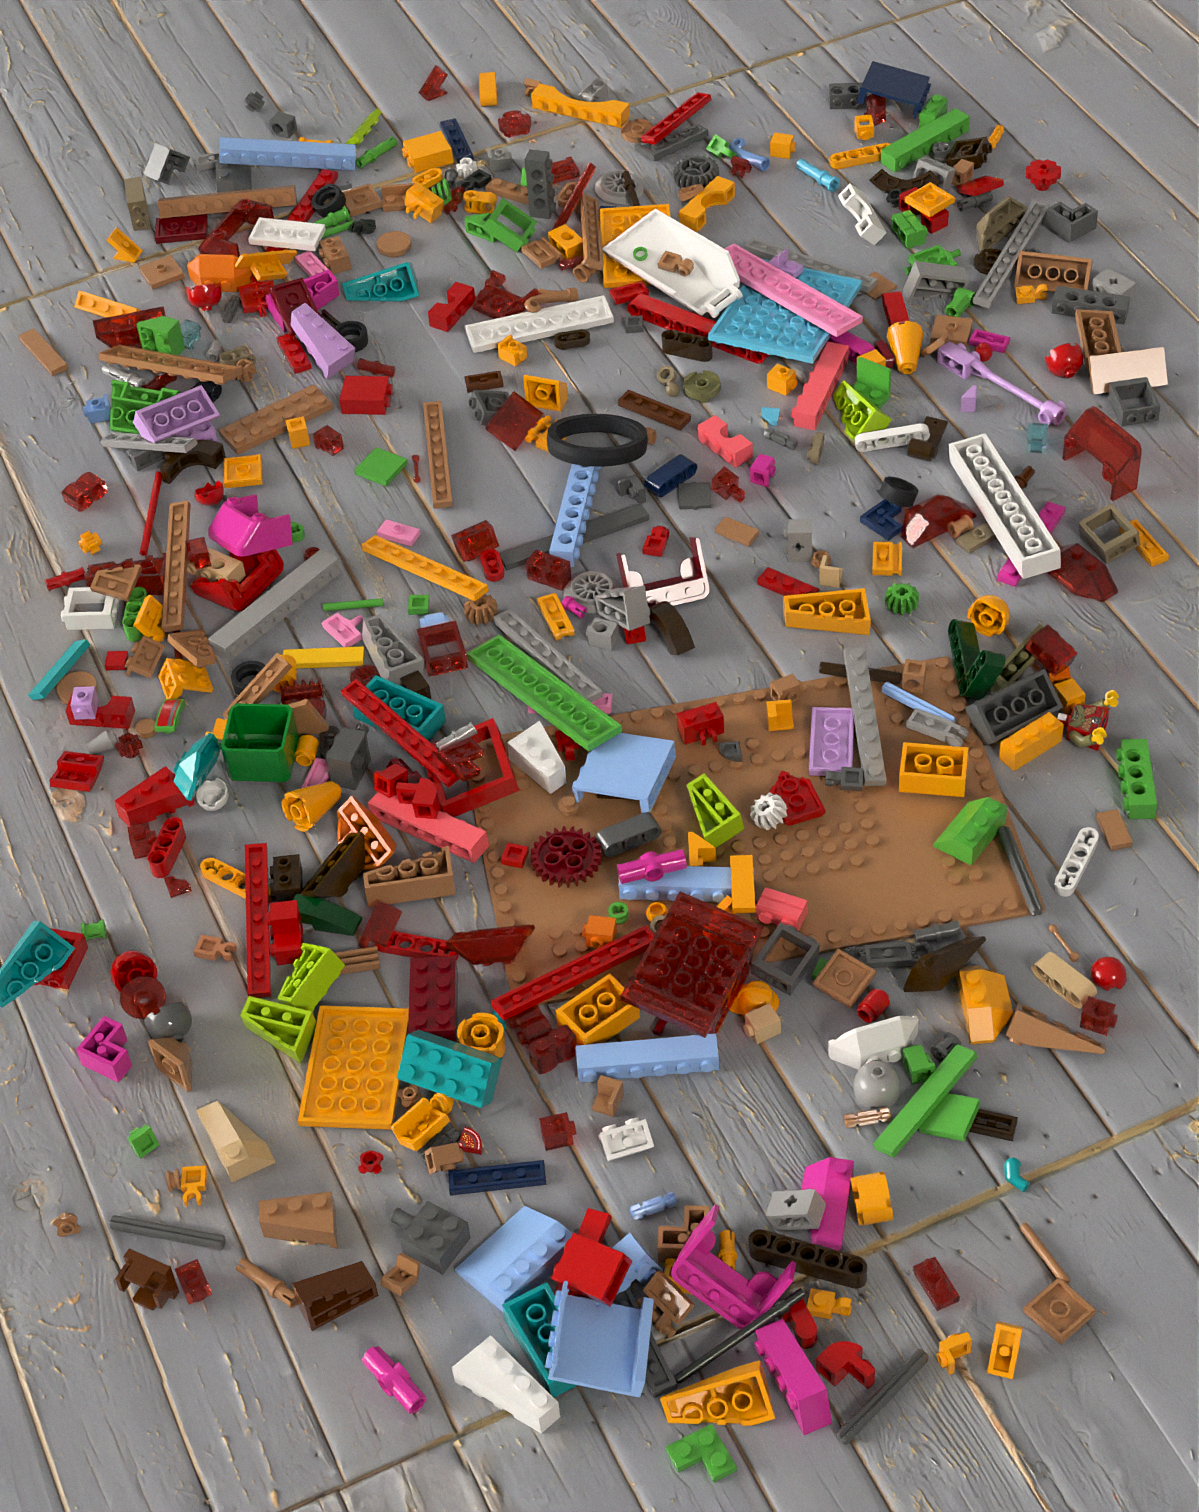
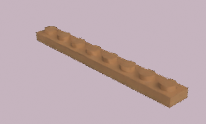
[580,193,603,270]
[423,401,453,509]
[162,500,191,632]

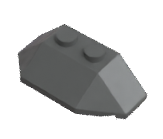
[216,162,252,193]

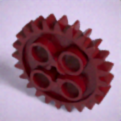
[530,826,602,888]

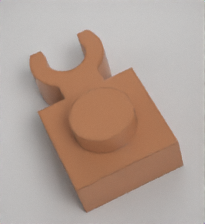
[194,934,237,961]

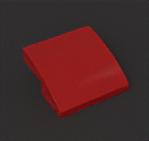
[49,751,104,792]

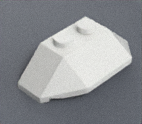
[828,1016,919,1070]

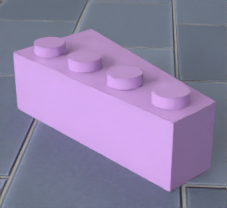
[290,303,355,379]

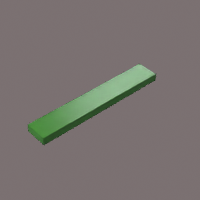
[873,1044,978,1158]

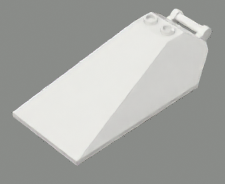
[602,209,743,318]

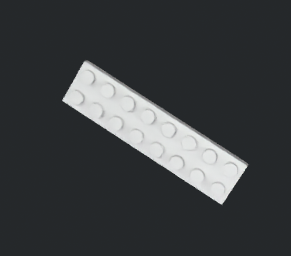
[465,295,614,353]

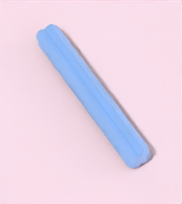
[882,682,955,723]

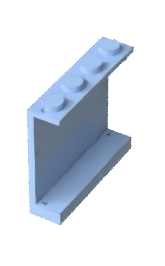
[572,733,676,813]
[545,1281,654,1398]

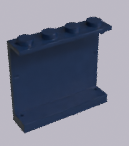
[857,61,931,119]

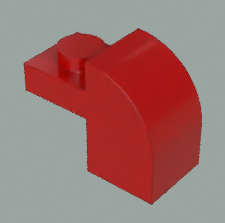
[396,778,440,819]
[816,1341,875,1389]

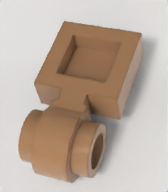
[657,250,694,276]

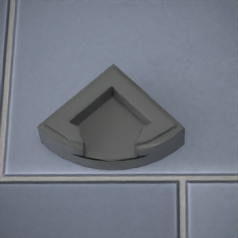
[718,741,742,762]

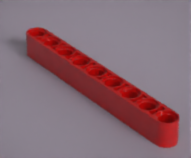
[627,294,769,364]

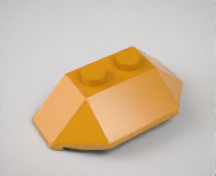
[955,965,1013,1045]

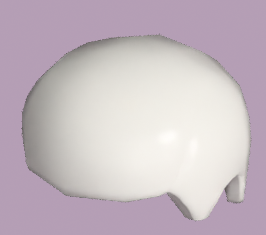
[196,778,229,811]

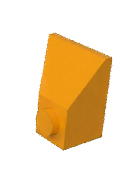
[523,375,568,412]

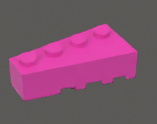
[266,269,339,333]
[754,1319,832,1435]

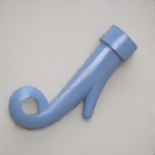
[730,138,770,171]

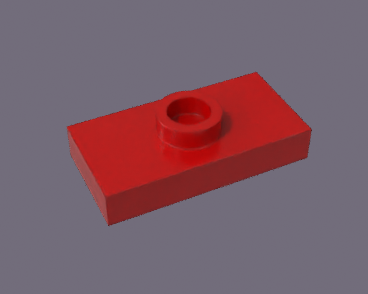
[609,281,649,305]

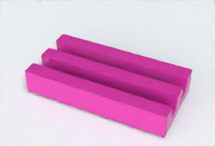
[969,329,1010,353]

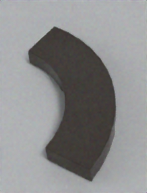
[869,169,942,194]

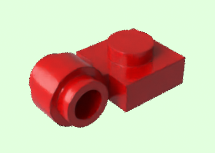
[642,525,670,557]

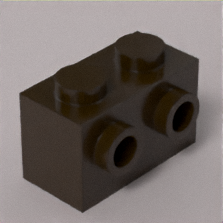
[270,854,303,902]

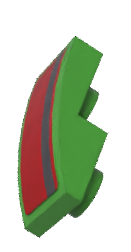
[154,699,186,734]

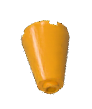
[887,321,924,374]
[282,781,342,832]

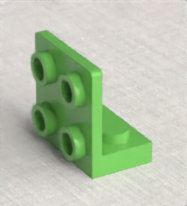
[853,357,891,408]

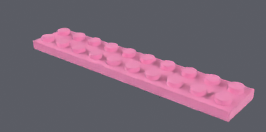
[724,243,863,337]

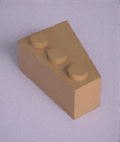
[259,1191,338,1249]

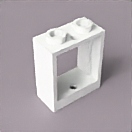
[61,587,120,630]

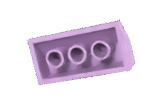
[133,385,220,443]

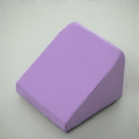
[961,385,977,412]

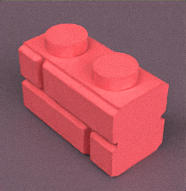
[756,887,808,932]

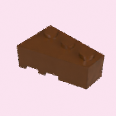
[292,1261,379,1331]

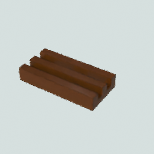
[464,371,504,393]

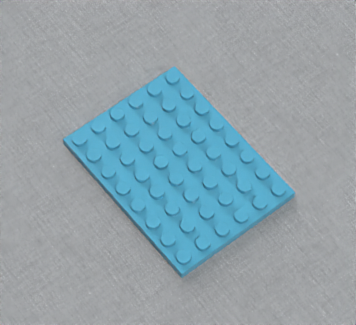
[708,258,862,364]

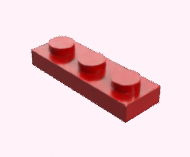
[276,334,312,374]
[757,567,819,596]

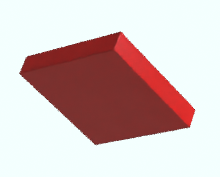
[956,175,1004,196]

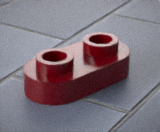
[874,339,895,369]

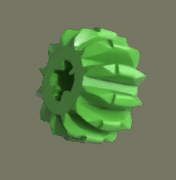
[885,581,919,616]

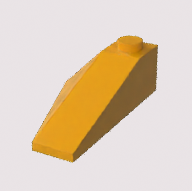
[660,1360,775,1426]

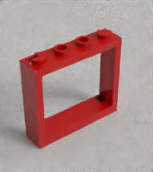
[427,718,520,817]

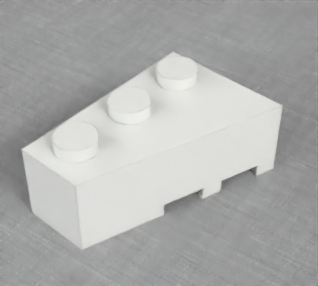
[507,721,567,794]

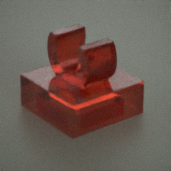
[730,156,752,178]

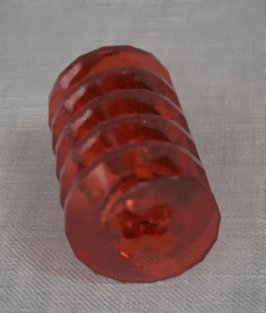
[280,677,324,705]

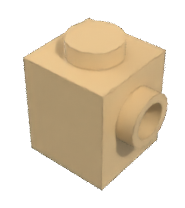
[743,1003,781,1044]

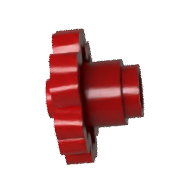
[1026,159,1061,191]

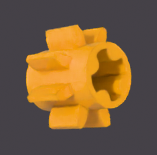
[78,530,102,555]

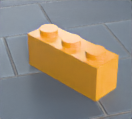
[999,712,1064,771]

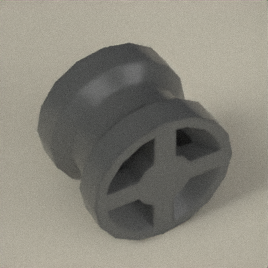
[932,142,950,163]

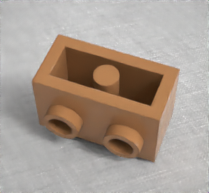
[318,236,351,274]

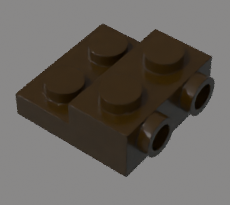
[945,136,992,170]

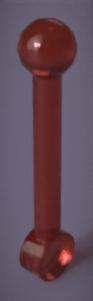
[412,455,421,483]

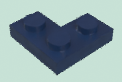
[860,499,903,541]

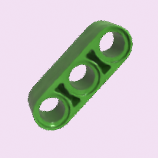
[122,587,148,642]

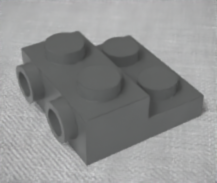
[468,390,519,426]

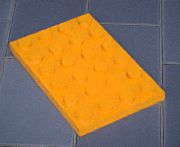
[600,204,670,288]
[298,1005,409,1130]

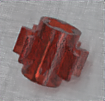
[115,733,143,759]

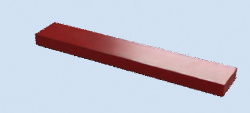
[641,92,712,145]

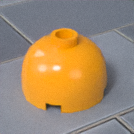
[967,595,1010,637]

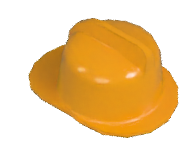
[724,981,779,1015]

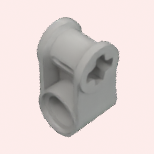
[578,78,608,102]

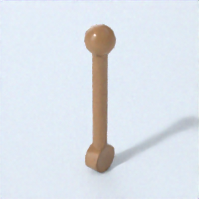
[1048,924,1079,962]

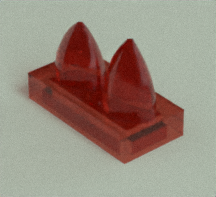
[913,1257,960,1311]

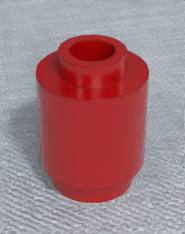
[857,989,890,1023]

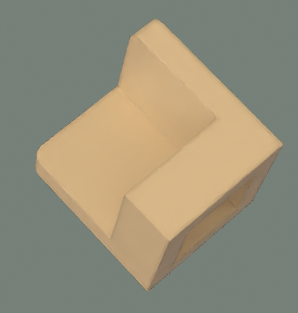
[820,555,843,588]

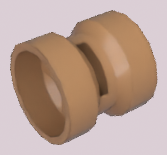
[573,260,598,282]

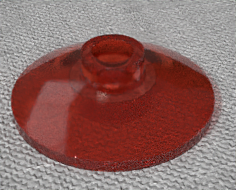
[120,976,166,1019]

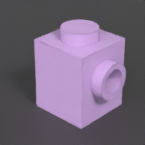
[70,686,99,719]

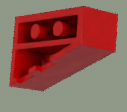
[114,766,195,829]

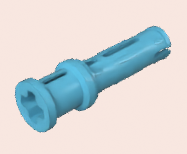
[796,159,840,192]

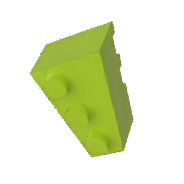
[277,943,345,1013]

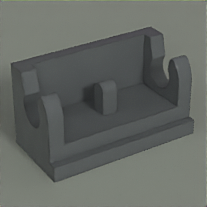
[126,449,167,471]

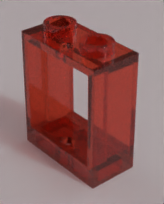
[416,620,468,677]

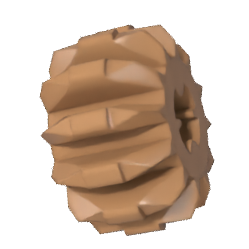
[464,594,498,626]

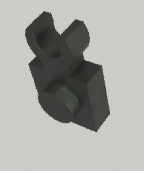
[461,169,492,191]

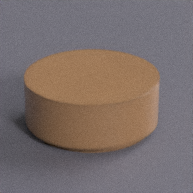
[135,718,157,739]

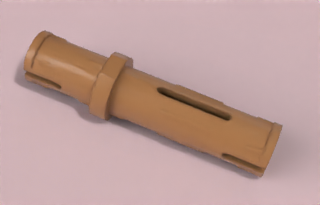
[236,1257,297,1308]

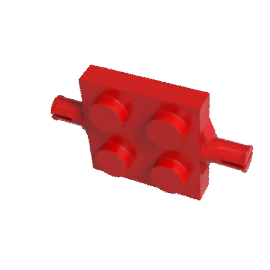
[238,275,274,317]

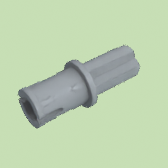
[436,722,477,753]

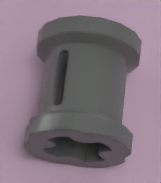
[931,1032,961,1062]

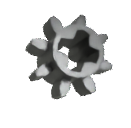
[244,91,265,112]

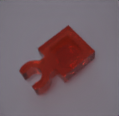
[443,186,465,215]

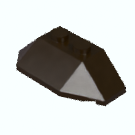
[300,832,365,898]

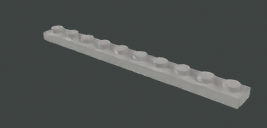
[973,200,1050,309]

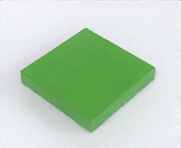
[355,447,408,486]
[918,1093,981,1141]

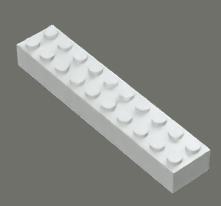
[949,433,1061,579]

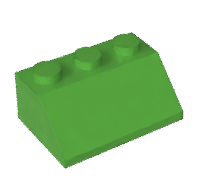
[933,797,1007,866]

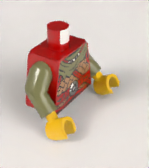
[1057,690,1119,751]

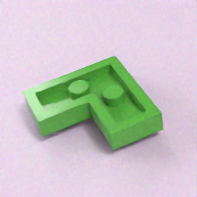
[665,1424,737,1482]

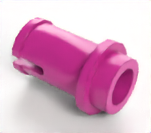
[561,596,588,619]

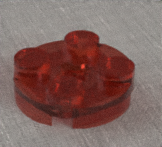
[498,110,532,138]

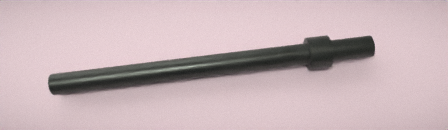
[674,1288,806,1384]

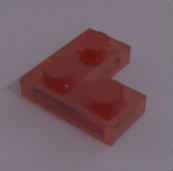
[436,738,484,782]

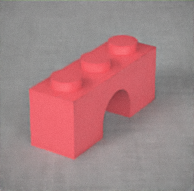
[698,415,753,468]

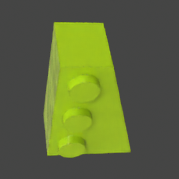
[687,773,745,848]
[240,996,316,1064]

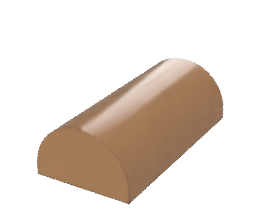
[1075,309,1122,372]

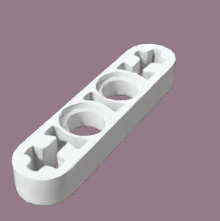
[854,424,930,452]
[1054,827,1099,897]

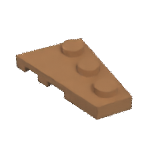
[167,629,215,668]

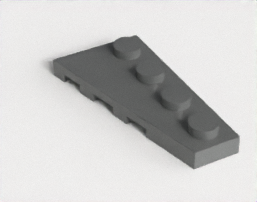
[635,124,709,161]

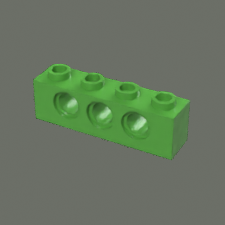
[1116,739,1157,819]

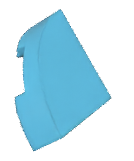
[761,407,780,426]

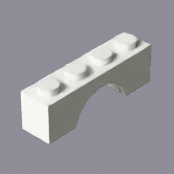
[838,184,886,246]

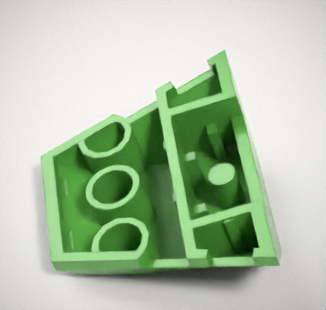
[110,380,180,434]

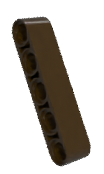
[749,1229,867,1289]

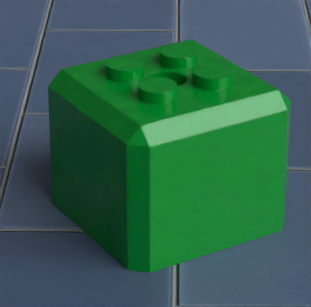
[221,703,299,782]

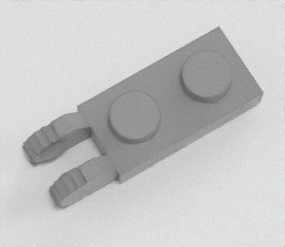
[906,708,969,747]

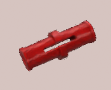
[45,567,87,591]

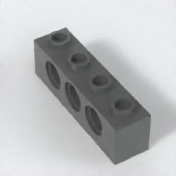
[524,149,556,219]
[1052,286,1130,325]

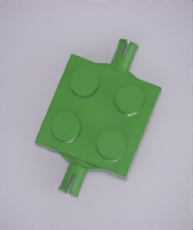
[904,245,961,275]

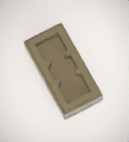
[956,521,997,554]

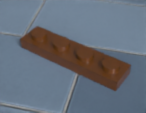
[618,389,691,431]

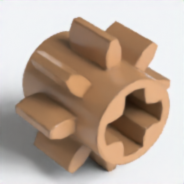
[236,359,257,382]

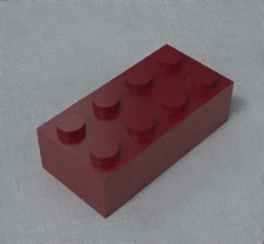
[408,956,458,1042]

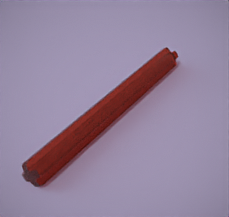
[552,163,596,230]

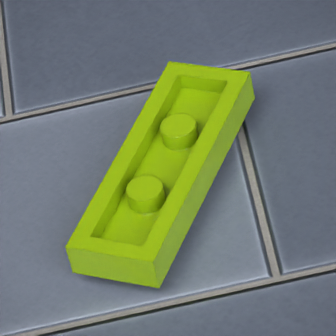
[346,108,382,145]

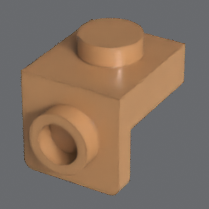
[380,1253,421,1296]

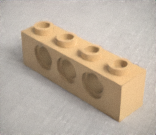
[187,540,246,583]

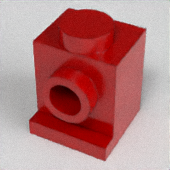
[374,764,408,798]

